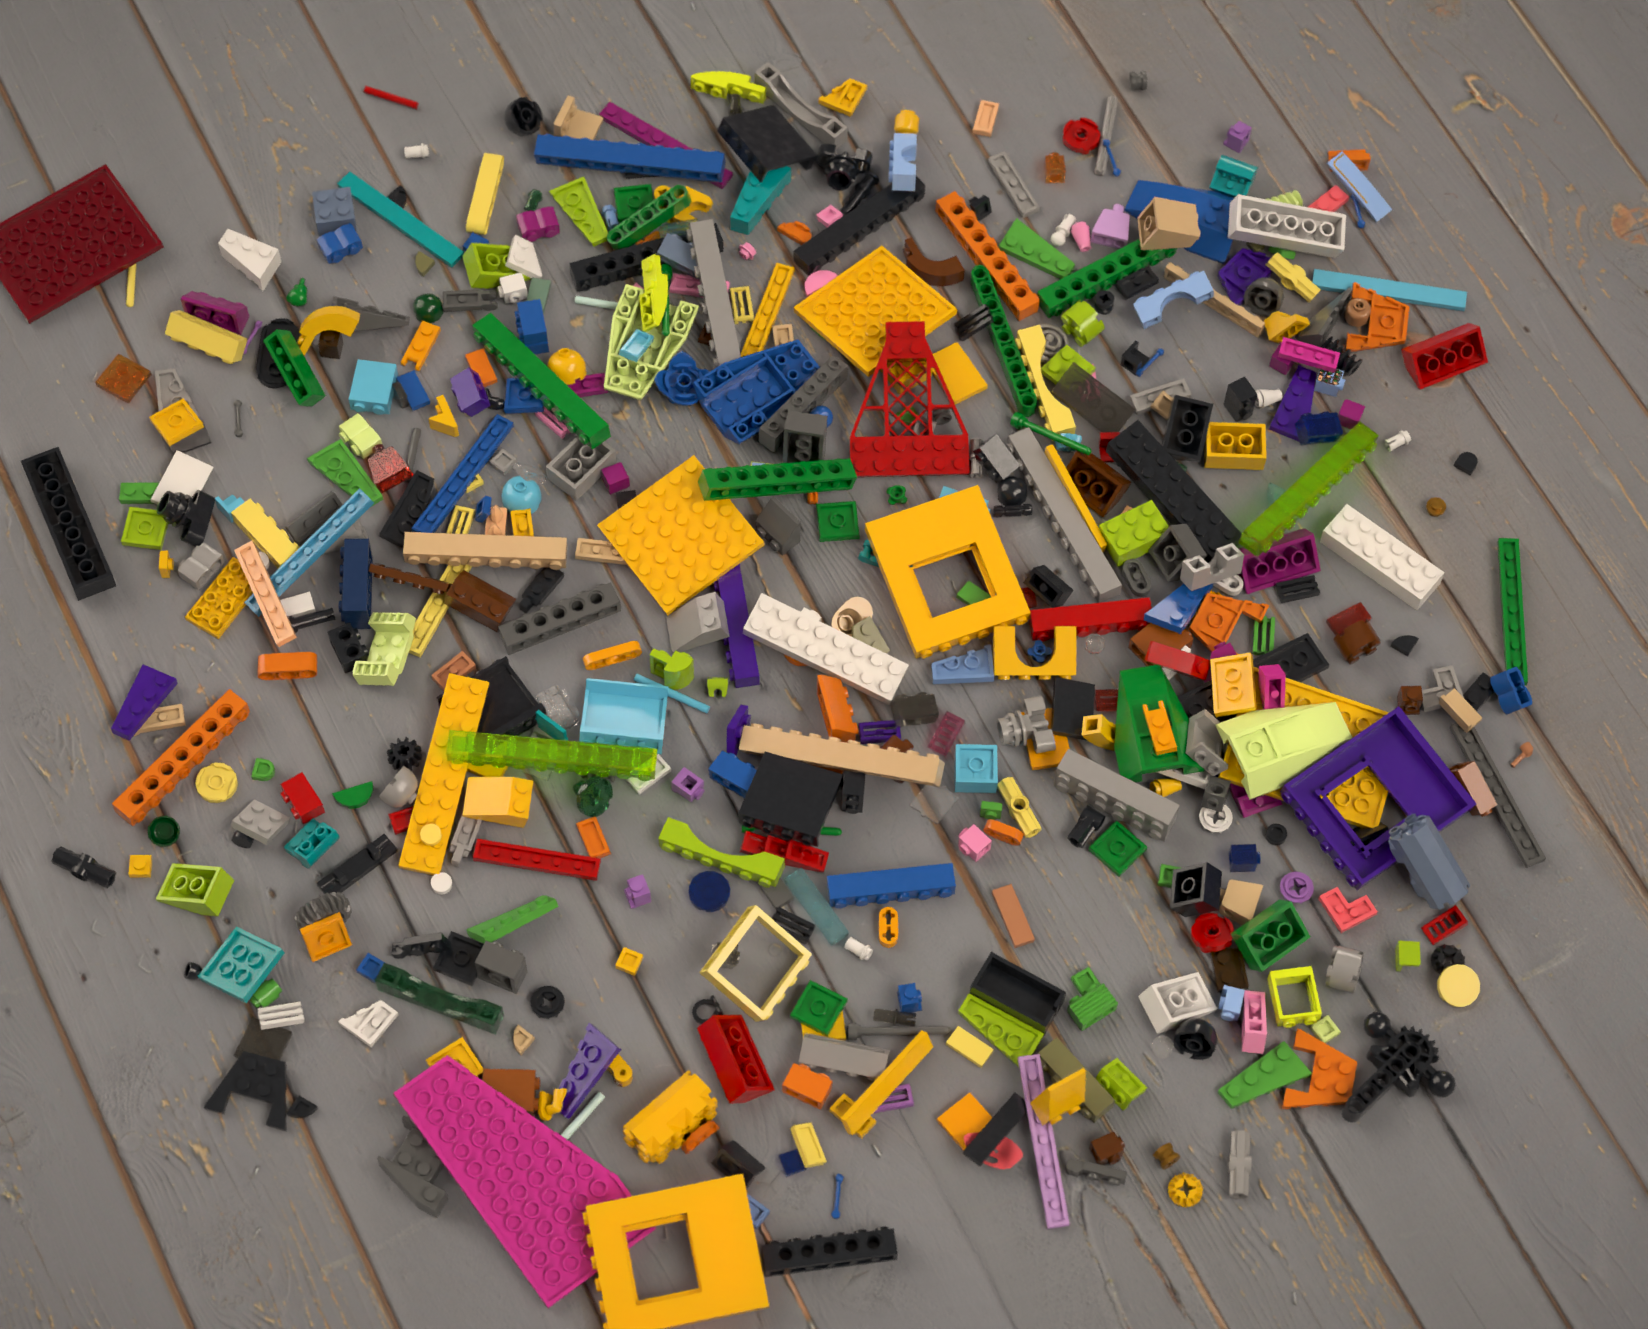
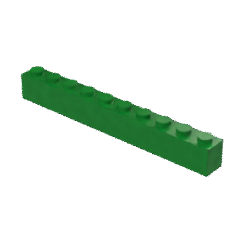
[472,312,611,450]

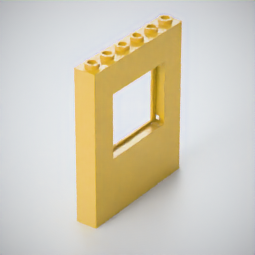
[865,485,1031,659]
[583,1174,769,1329]

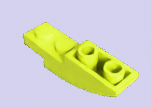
[690,71,766,104]
[639,254,668,332]

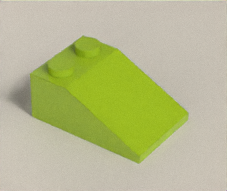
[462,243,532,289]
[156,863,234,916]

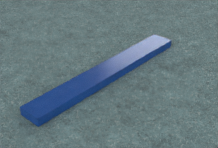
[411,414,514,533]

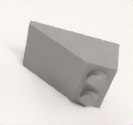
[666,592,730,653]

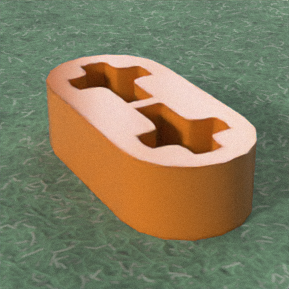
[983,819,1024,846]

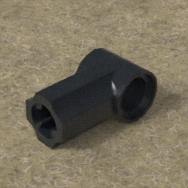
[1067,805,1106,848]

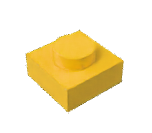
[159,551,174,578]
[129,855,153,878]
[615,947,644,976]

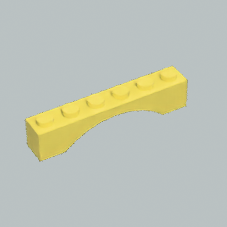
[1015,325,1076,441]

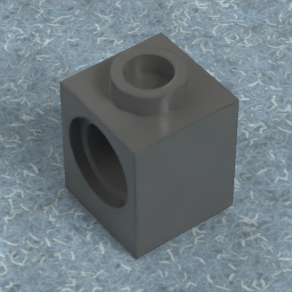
[1202,776,1231,812]

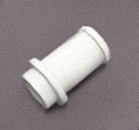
[404,143,429,159]
[1384,430,1411,451]
[844,937,873,961]

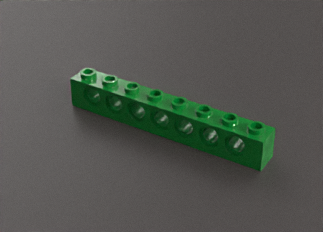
[1037,239,1177,319]
[698,458,857,501]

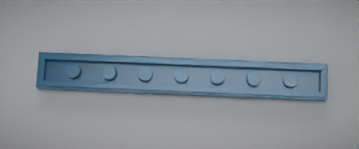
[244,488,374,617]

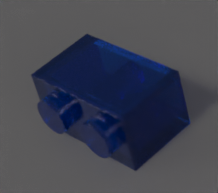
[1295,411,1344,445]

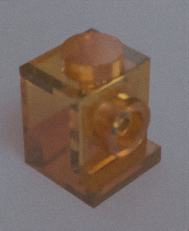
[1044,152,1066,183]

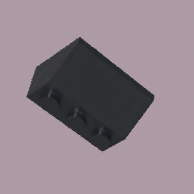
[1162,395,1213,461]

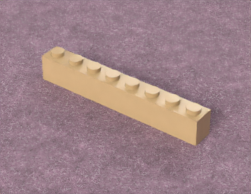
[403,532,567,570]

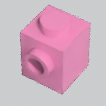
[958,824,992,862]

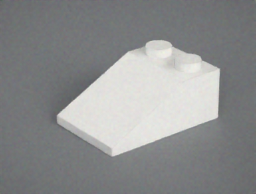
[1138,972,1217,1034]

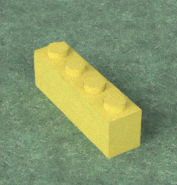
[165,310,247,364]
[231,499,300,569]

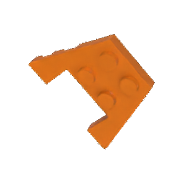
[1345,282,1409,352]
[1188,593,1269,655]
[1282,1029,1357,1109]

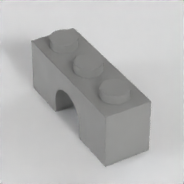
[1180,543,1244,591]

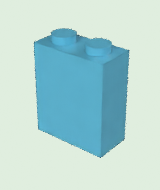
[349,359,398,415]

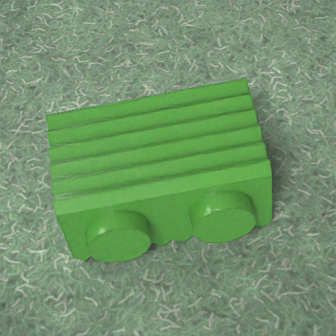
[1067,983,1118,1031]

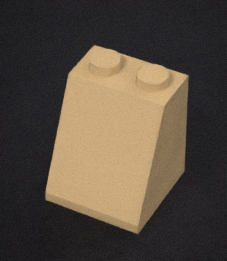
[1137,197,1200,250]

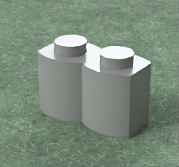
[178,542,224,590]

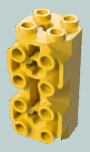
[622,1070,718,1164]

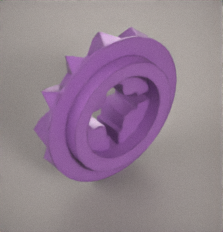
[1280,872,1314,904]

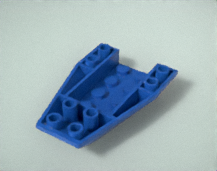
[693,339,820,444]

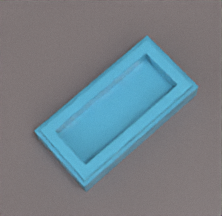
[619,329,654,363]

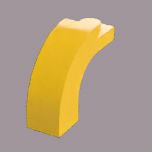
[297,306,360,355]
[1082,714,1116,751]

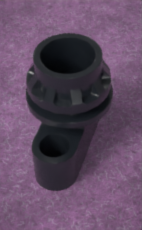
[816,144,873,191]
[157,490,215,547]

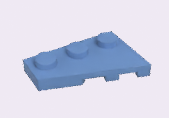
[931,644,994,684]

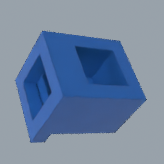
[897,983,922,1014]

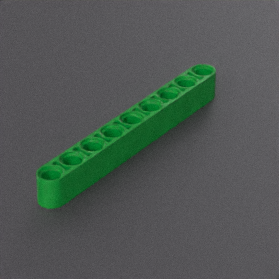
[970,265,1037,417]

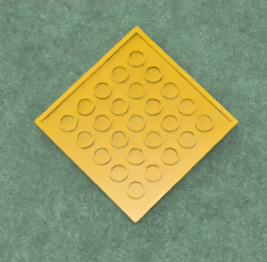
[793,245,957,377]
[597,455,765,616]

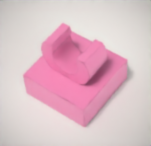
[816,205,843,227]

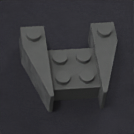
[377,1116,448,1218]

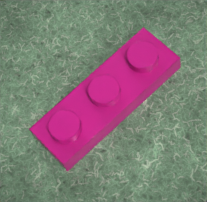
[1278,337,1340,373]

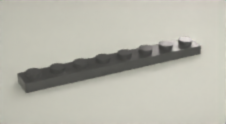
[1450,723,1546,868]

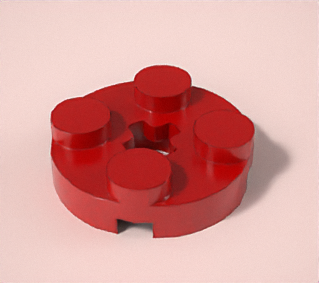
[1063,118,1100,155]
[1191,913,1234,953]

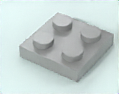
[231,799,290,845]

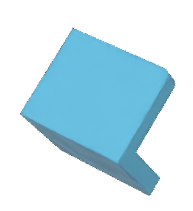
[215,495,244,523]

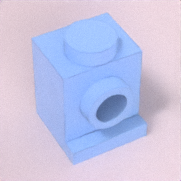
[1218,985,1245,1021]

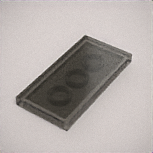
[1050,362,1136,432]

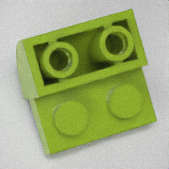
[649,648,694,690]

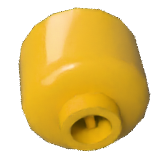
[894,110,919,134]

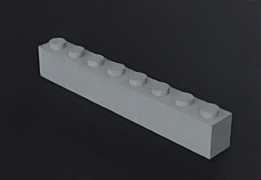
[686,219,741,369]

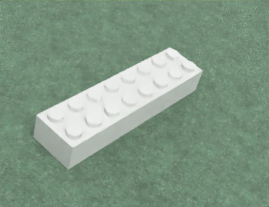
[743,593,909,705]

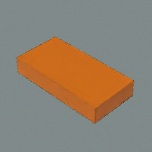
[465,348,498,387]
[576,816,611,858]

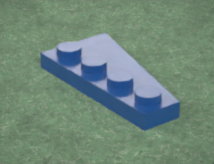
[1144,583,1213,634]

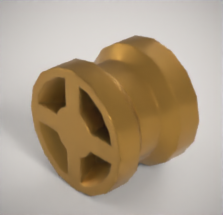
[1153,1142,1181,1170]

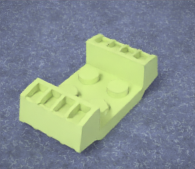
[352,612,416,686]

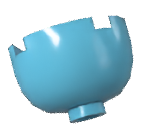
[501,476,542,514]

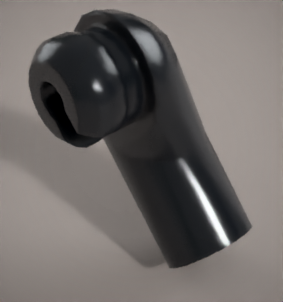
[484,388,505,410]

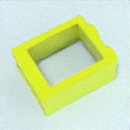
[1267,966,1322,1028]

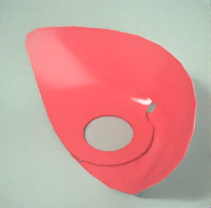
[964,1132,1023,1169]

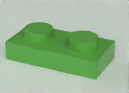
[119,482,160,504]

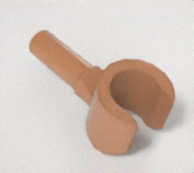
[1510,742,1533,768]

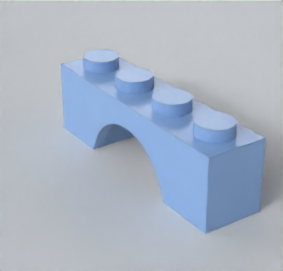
[889,133,917,191]
[1133,271,1215,329]

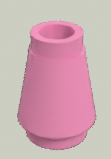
[1071,222,1091,252]

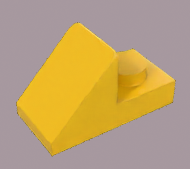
[428,395,459,437]

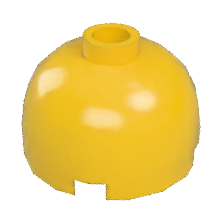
[547,348,586,385]

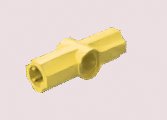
[1266,252,1321,303]
[997,777,1042,838]

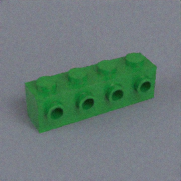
[263,329,326,407]

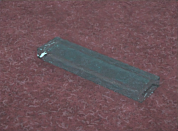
[784,868,849,946]

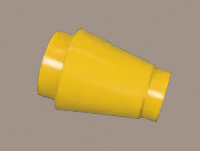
[1149,779,1182,797]

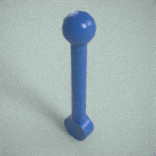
[1103,139,1121,177]
[1351,194,1365,228]
[1136,348,1164,377]
[832,1174,844,1219]

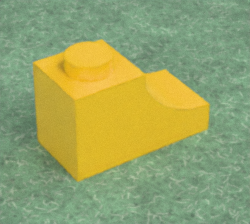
[1264,311,1310,344]

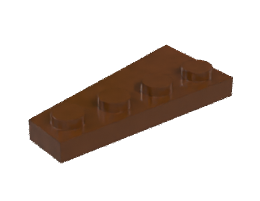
[368,563,452,595]

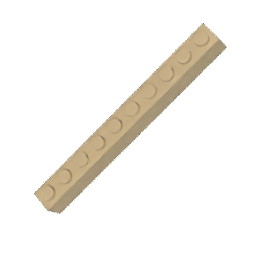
[739,723,945,787]

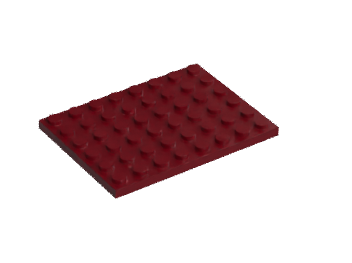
[0,164,164,324]

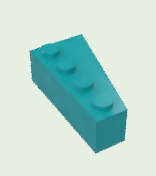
[730,166,791,235]

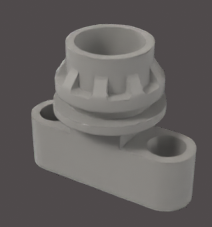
[997,696,1056,754]

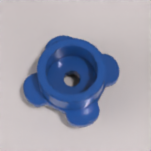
[1027,640,1052,663]

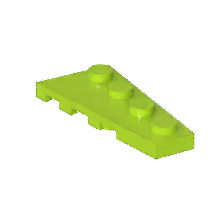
[958,993,1044,1067]

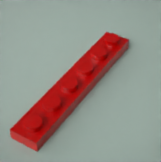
[473,839,601,881]

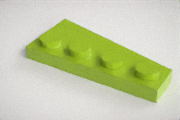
[549,176,608,247]

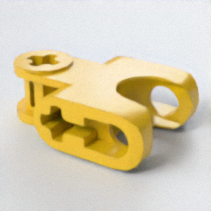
[654,185,713,231]

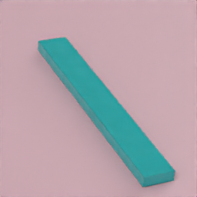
[337,172,464,268]

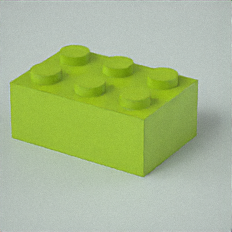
[1099,500,1169,567]

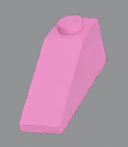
[1241,990,1267,1054]

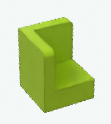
[1395,941,1421,972]

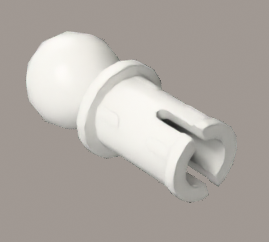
[1051,214,1076,247]

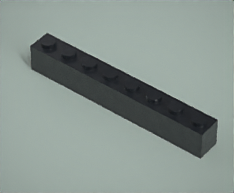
[793,176,925,276]

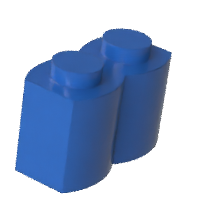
[317,223,363,264]
[1490,667,1532,715]

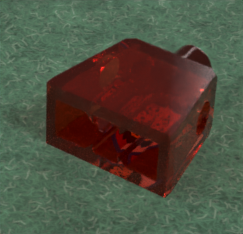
[368,444,414,494]

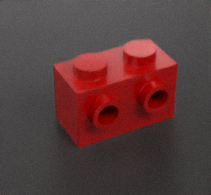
[280,772,325,825]

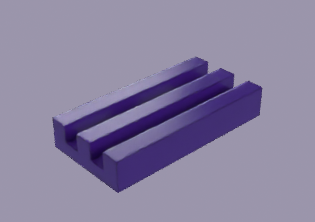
[858,720,901,744]

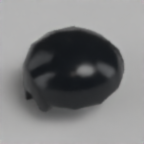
[998,476,1027,506]

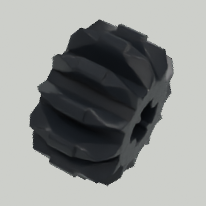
[387,737,422,771]

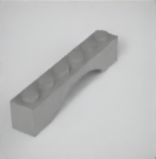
[755,62,848,151]

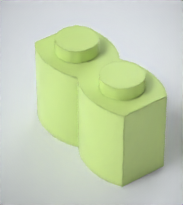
[339,413,383,459]

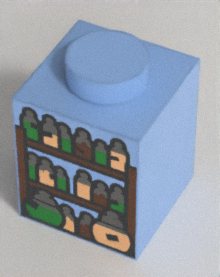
[1314,369,1346,397]

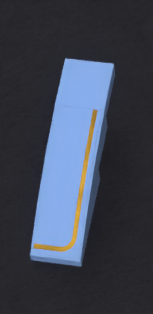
[1327,151,1392,222]

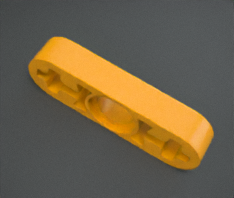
[583,641,642,670]

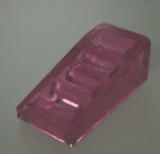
[928,711,965,757]

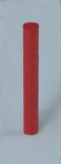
[364,86,418,109]

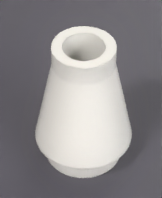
[1254,389,1282,409]

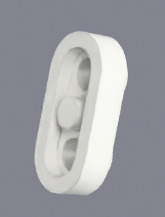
[1213,575,1243,596]

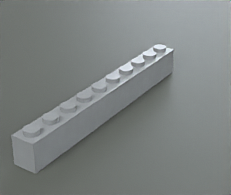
[1006,427,1122,603]

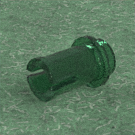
[523,189,543,212]

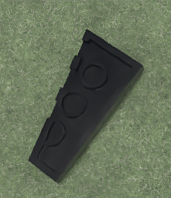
[379,470,434,548]

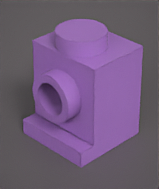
[1223,121,1252,153]
[671,767,705,802]
[624,874,651,909]

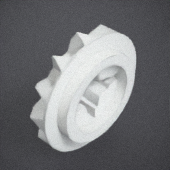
[1199,805,1233,833]

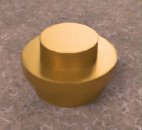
[1426,497,1446,517]

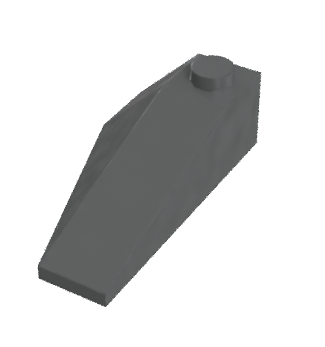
[1295,288,1352,347]
[332,296,410,331]

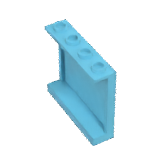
[579,678,669,754]

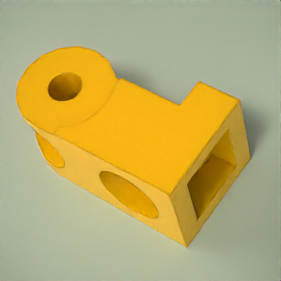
[607,1054,633,1087]

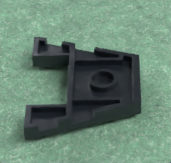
[204,1051,287,1131]

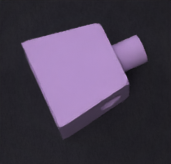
[1091,204,1130,249]

